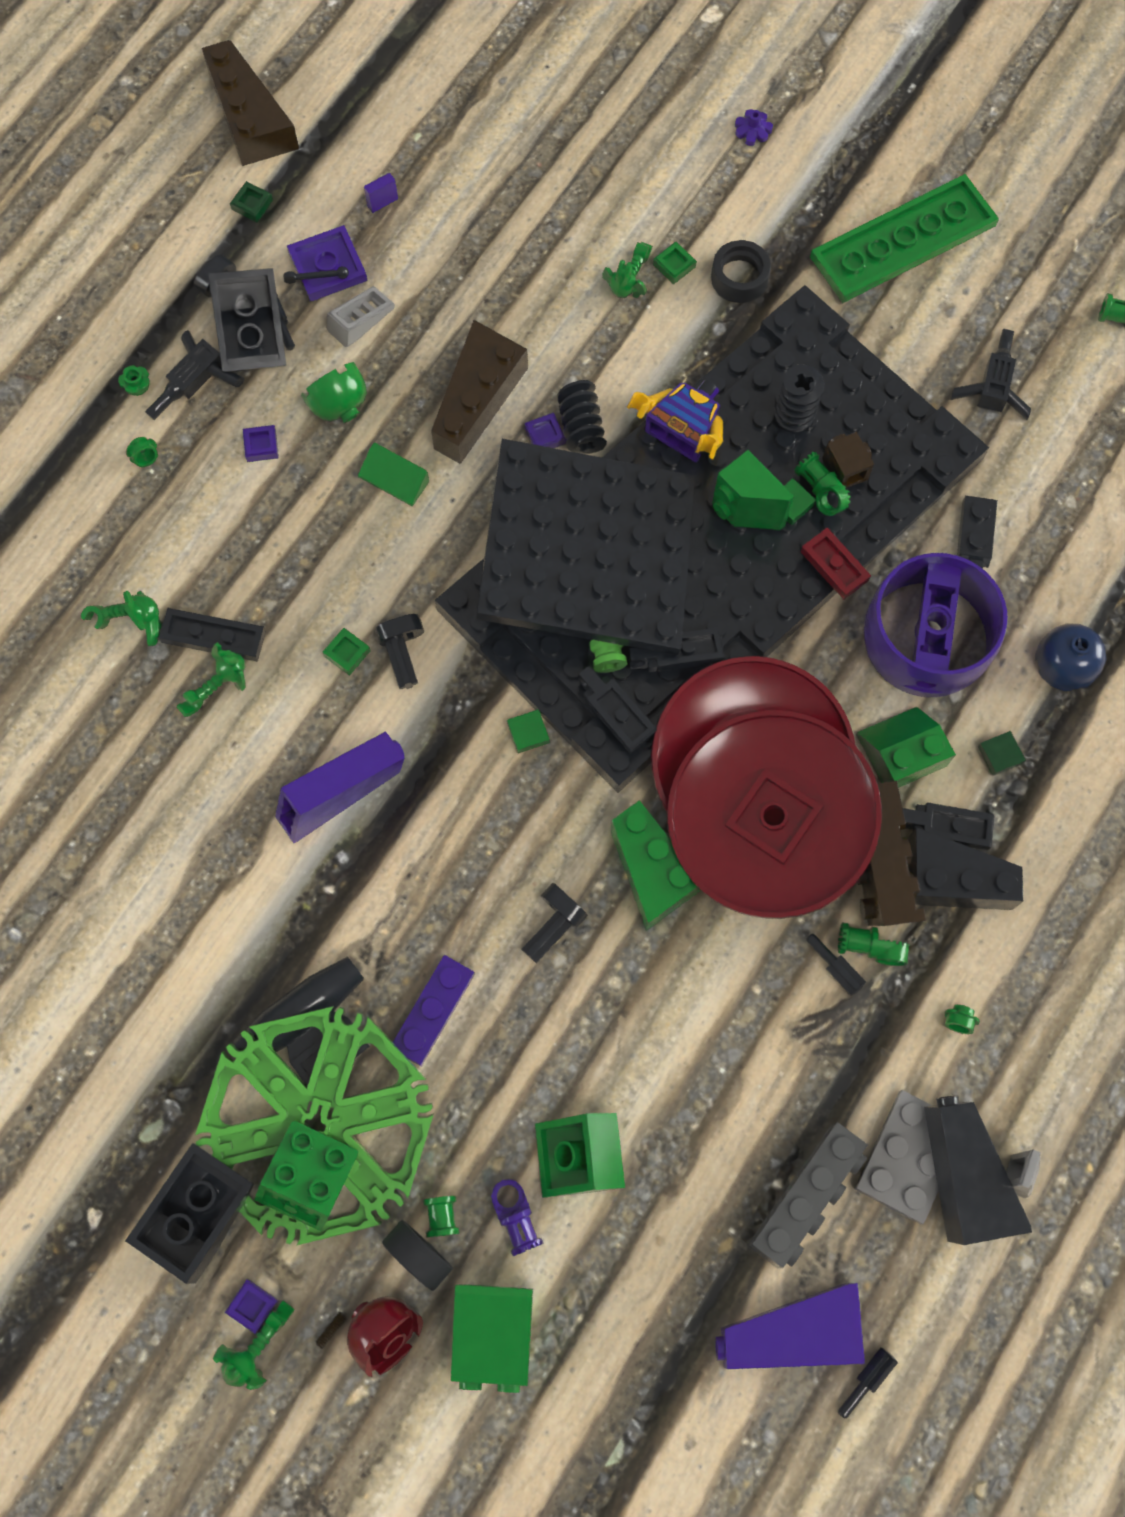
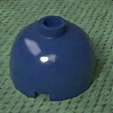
[1035,623,1107,691]

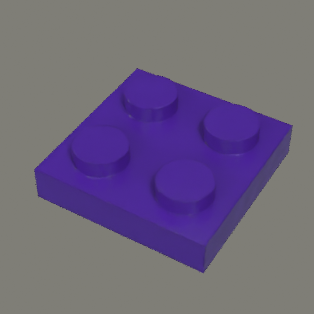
[287,225,368,302]

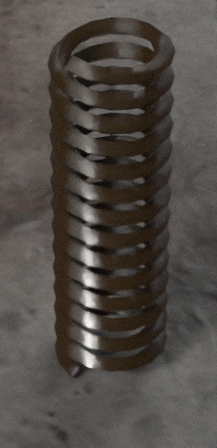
[315,1312,346,1349]

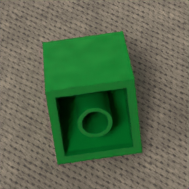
[451,1284,534,1393]

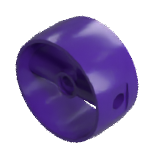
[864,553,1008,697]

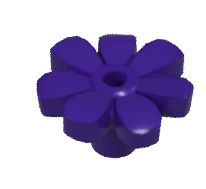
[735,109,773,146]

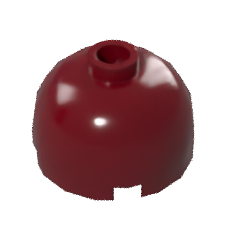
[347,1296,423,1377]

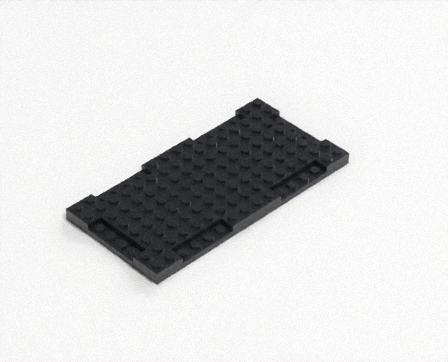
[435,285,989,793]

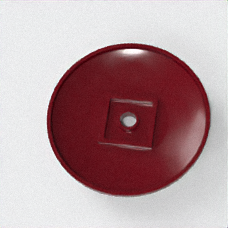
[651,656,856,826]
[668,710,882,919]

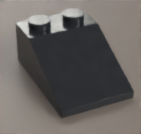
[209,268,286,372]
[125,1143,255,1284]

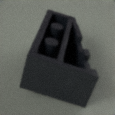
[908,827,1024,910]

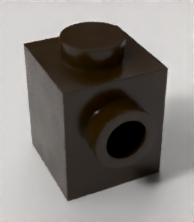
[822,432,874,489]

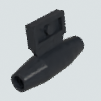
[232,956,370,1087]

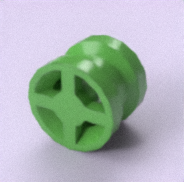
[589,640,627,673]

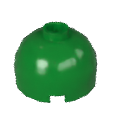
[301,362,367,423]

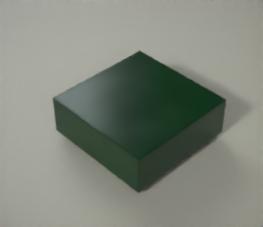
[230,181,273,223]
[978,731,1026,776]

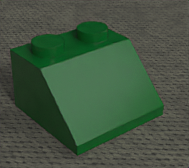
[712,450,794,530]
[856,707,956,788]
[535,1113,625,1198]

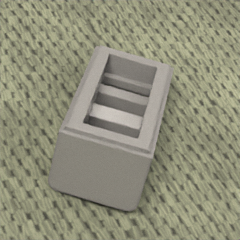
[327,286,395,347]
[1006,1149,1041,1198]

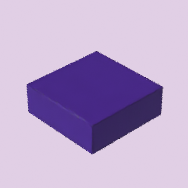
[364,173,398,213]
[524,412,566,448]
[243,425,279,462]
[225,1279,279,1334]

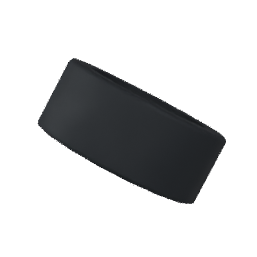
[711,240,771,303]
[382,1220,453,1291]

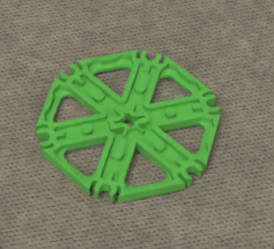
[195,1006,434,1246]

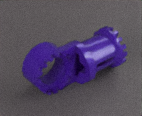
[491,1179,544,1256]

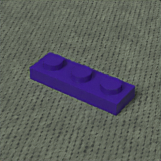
[393,955,475,1067]

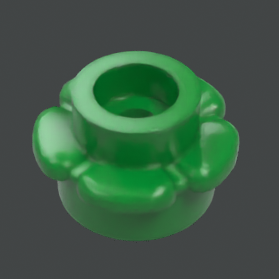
[118,365,150,396]
[126,437,158,467]
[945,1004,980,1035]

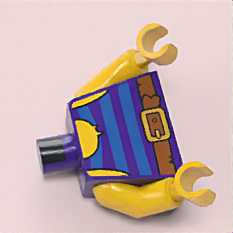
[627,380,723,462]

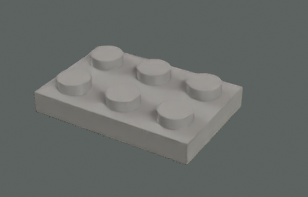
[854,1090,939,1225]

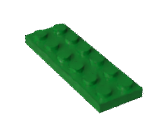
[810,174,999,304]

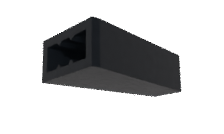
[924,1095,1032,1245]

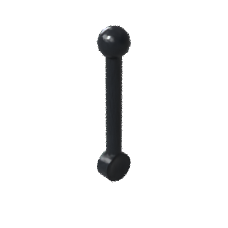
[283,266,349,284]

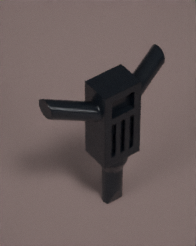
[950,329,1031,420]
[145,330,244,420]

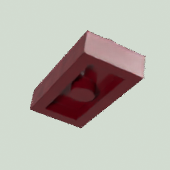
[800,528,871,600]

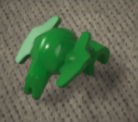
[602,241,653,298]
[81,591,162,646]
[177,642,246,717]
[213,1300,295,1390]

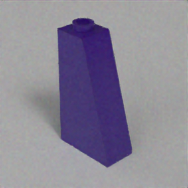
[275,731,405,843]
[715,1283,865,1369]

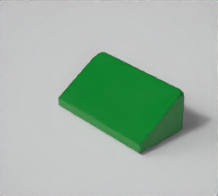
[358,442,429,507]

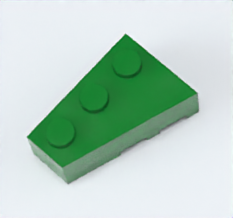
[610,800,701,931]

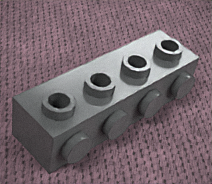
[748,1122,868,1268]

